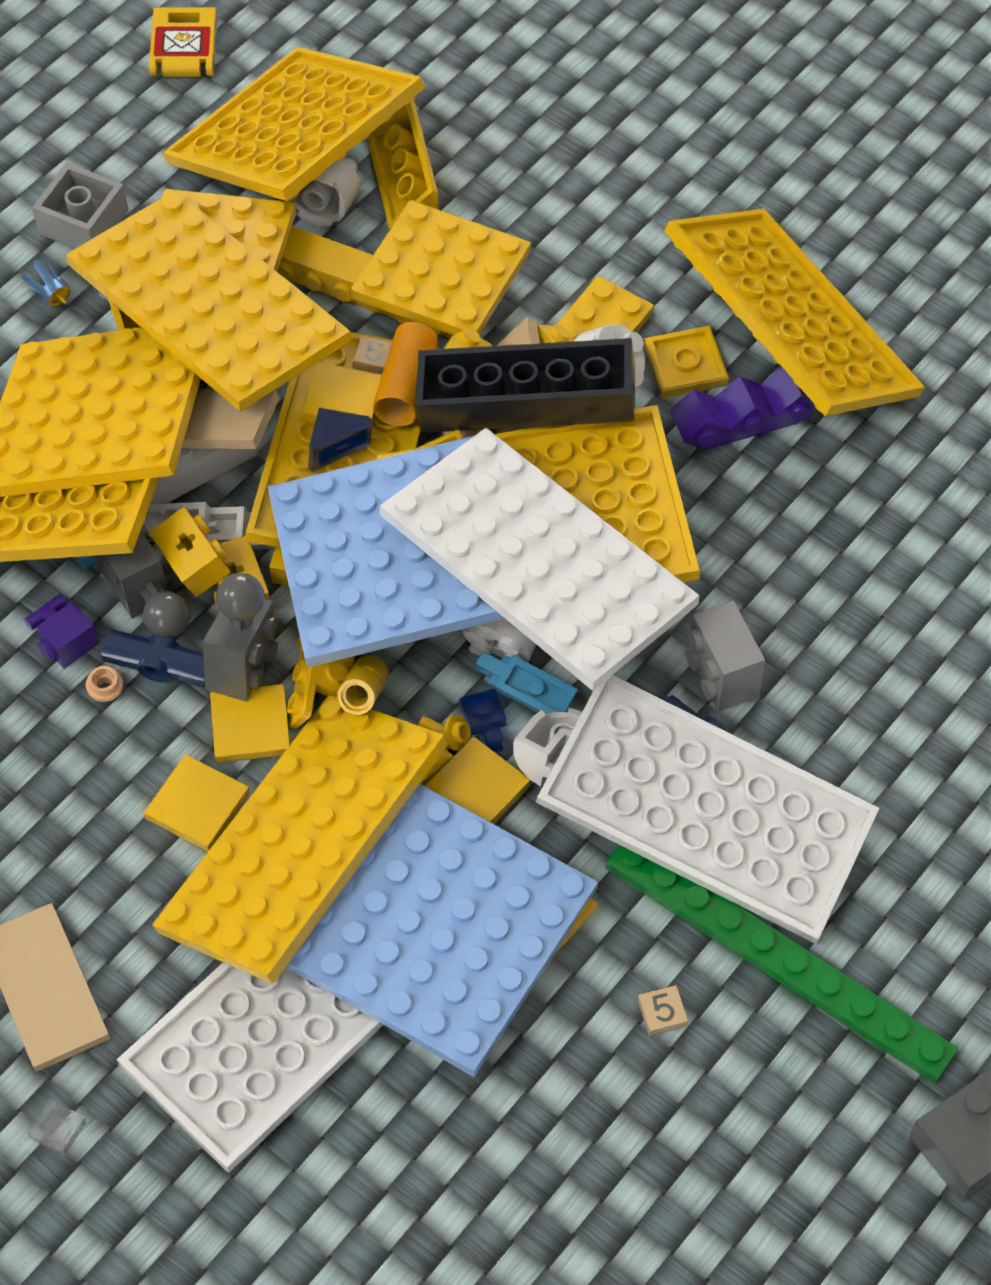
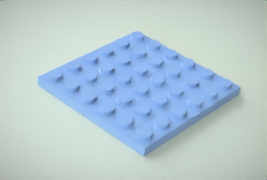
[268,436,505,667]
[286,784,598,1077]

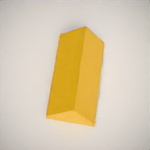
[367,100,439,229]

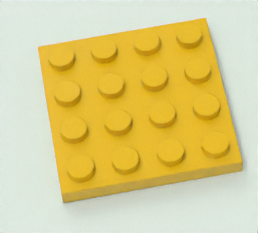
[162,189,296,272]
[351,200,531,335]

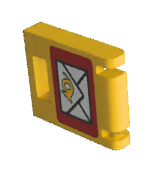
[149,7,217,77]

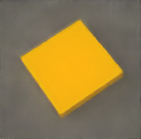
[644,325,729,399]
[300,362,382,435]
[210,684,290,763]
[425,736,531,824]
[144,754,250,851]

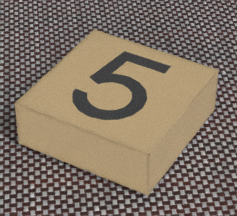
[353,336,392,375]
[638,985,688,1036]

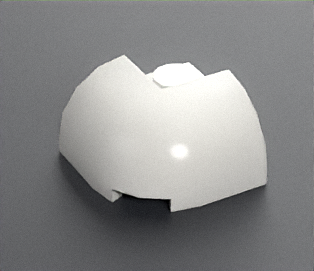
[513,707,582,787]

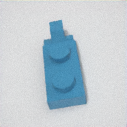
[476,652,578,714]

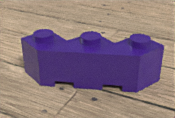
[669,367,816,450]

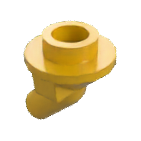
[418,714,471,751]

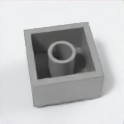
[32,162,129,248]
[686,600,765,712]

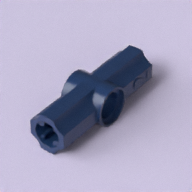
[101,629,205,687]

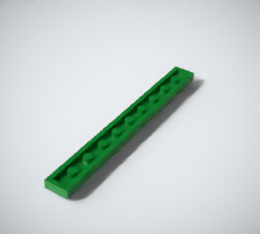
[605,845,959,1085]

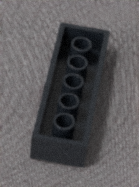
[415,338,635,433]

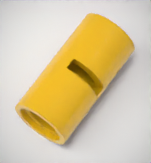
[337,655,389,715]

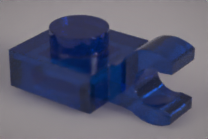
[460,688,507,753]

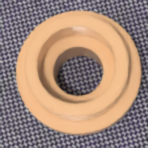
[86,666,123,702]

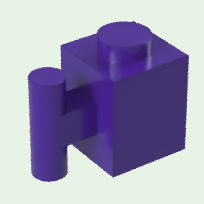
[24,594,99,669]

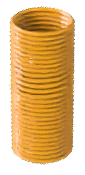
[373,322,438,426]

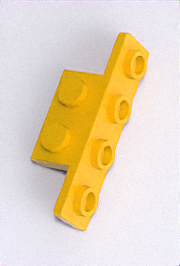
[287,635,355,729]

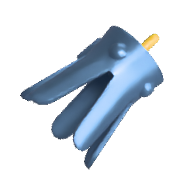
[22,260,70,307]

